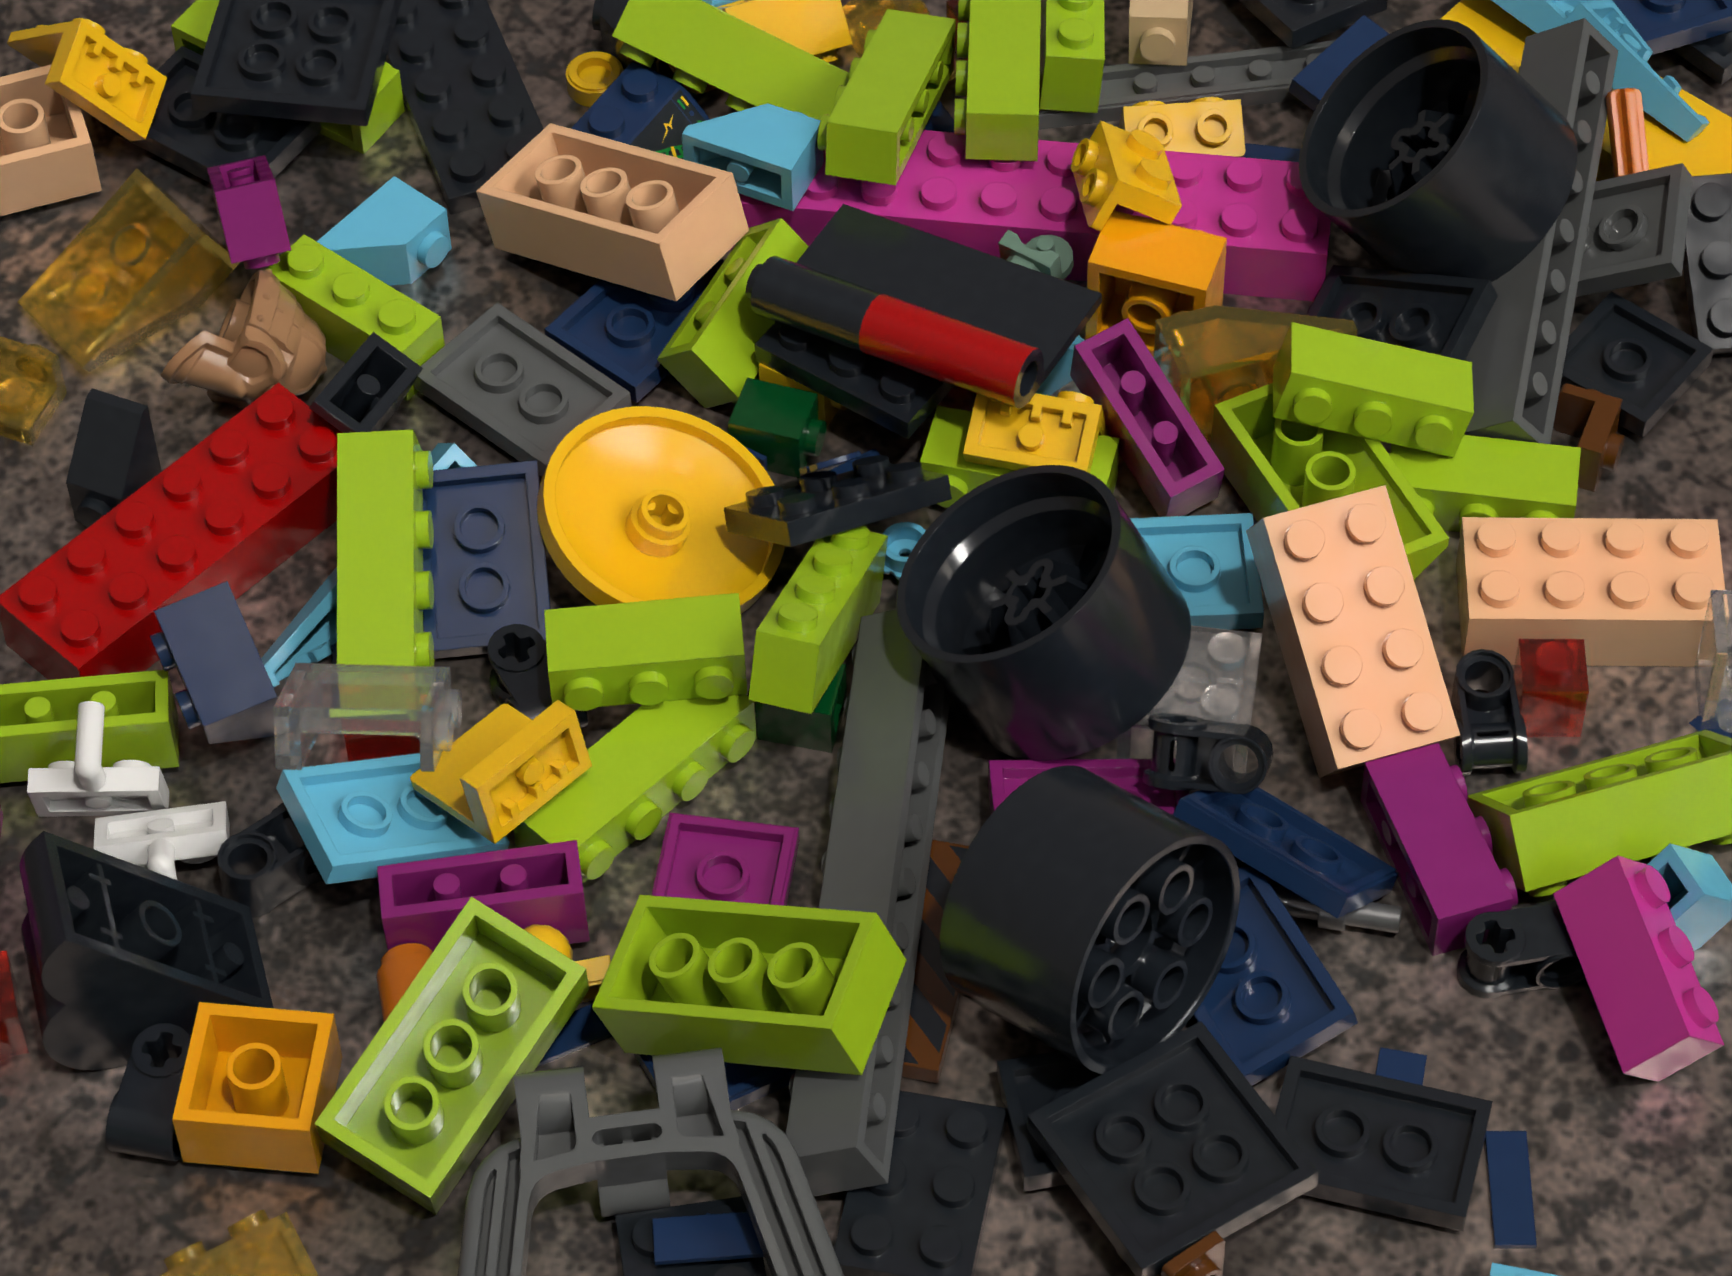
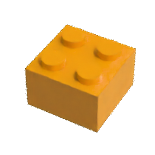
[1085,210,1227,371]
[172,1002,343,1174]

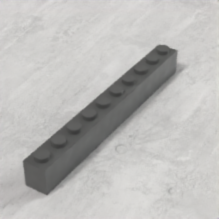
[784,609,951,1196]

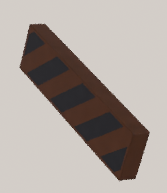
[902,839,969,1083]

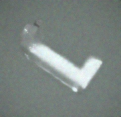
[273,663,462,772]

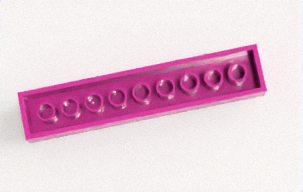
[730,130,1331,302]

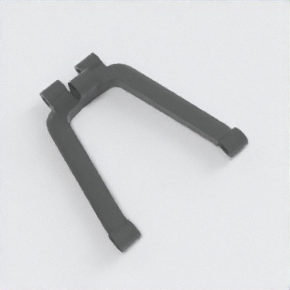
[457,1047,844,1276]

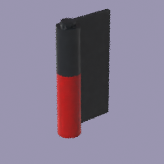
[746,204,1102,409]

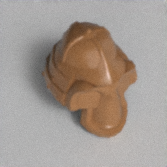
[161,269,327,410]

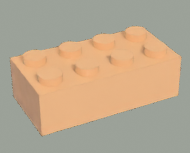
[0,64,102,216]
[476,123,749,302]
[1246,485,1460,778]
[1456,517,1729,667]

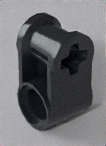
[487,624,588,729]
[1451,649,1528,776]
[1143,713,1273,794]
[218,803,323,918]
[1456,900,1586,998]
[106,1023,190,1162]

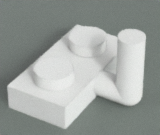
[27,701,169,817]
[93,801,230,880]

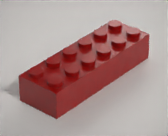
[0,382,342,680]

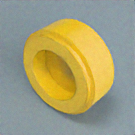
[566,51,623,107]

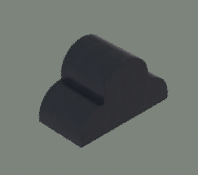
[19,831,274,1070]

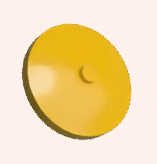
[537,406,785,614]

